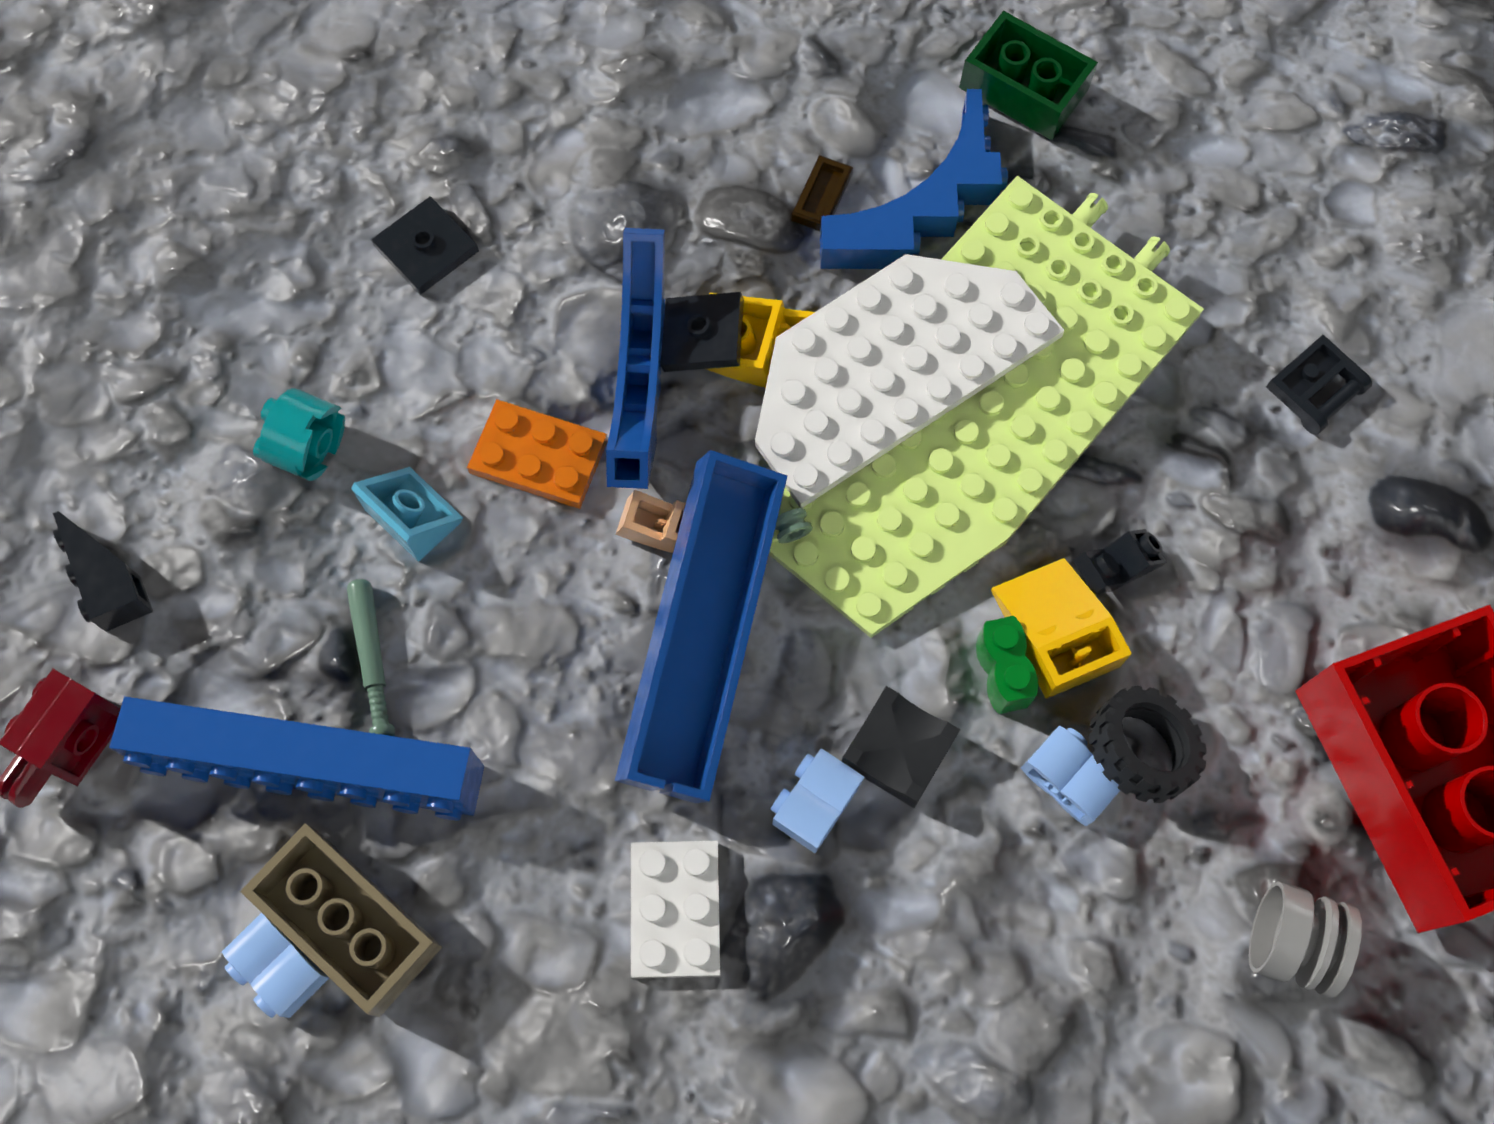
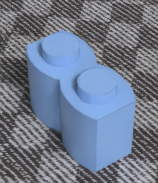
[1021,725,1120,826]
[770,748,864,853]
[222,913,329,1018]

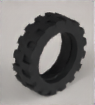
[1089,686,1207,803]

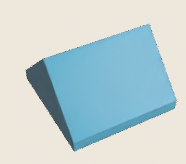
[351,467,463,562]

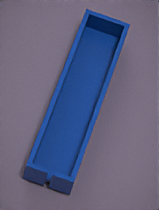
[615,450,788,803]
[109,696,484,821]

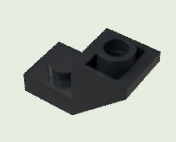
[1073,529,1167,595]

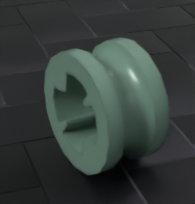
[775,508,813,544]

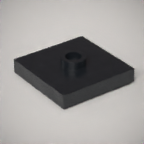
[371,196,479,295]
[660,292,744,372]

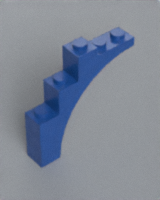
[820,89,1008,269]
[606,228,665,489]

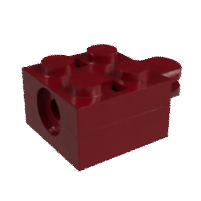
[0,668,120,808]

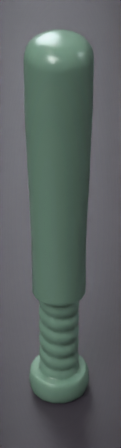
[347,579,395,736]

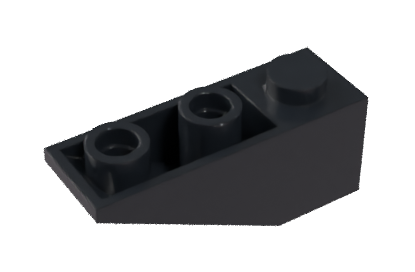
[53,511,153,632]

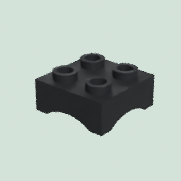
[841,686,961,808]

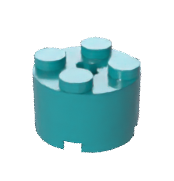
[253,388,345,481]

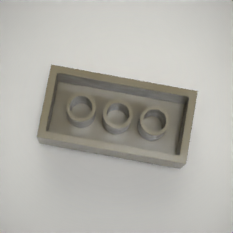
[240,823,443,1017]

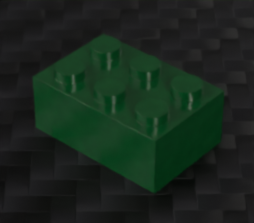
[959,10,1098,140]

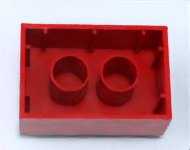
[1295,605,1494,933]

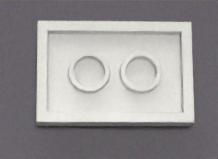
[631,841,720,979]

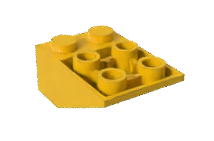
[991,558,1132,699]

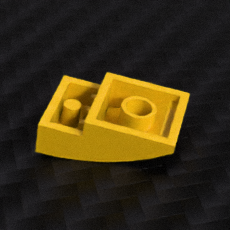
[706,293,815,388]

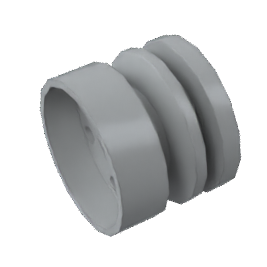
[1248,881,1362,998]

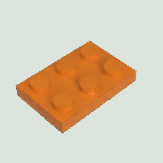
[467,399,608,509]

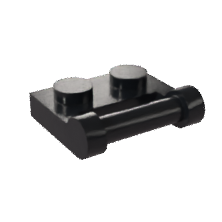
[1266,335,1372,435]

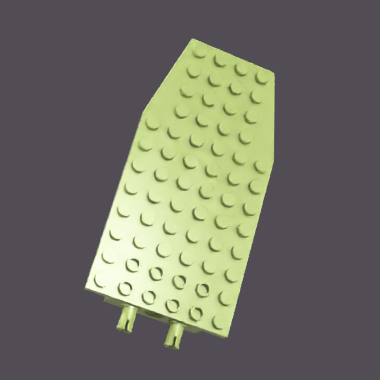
[769,176,1204,638]

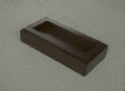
[791,155,853,231]

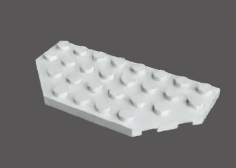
[755,254,1064,508]

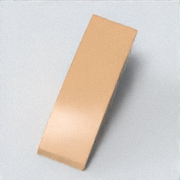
[615,490,686,553]

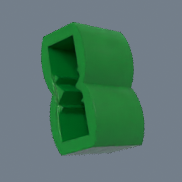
[976,616,1038,714]

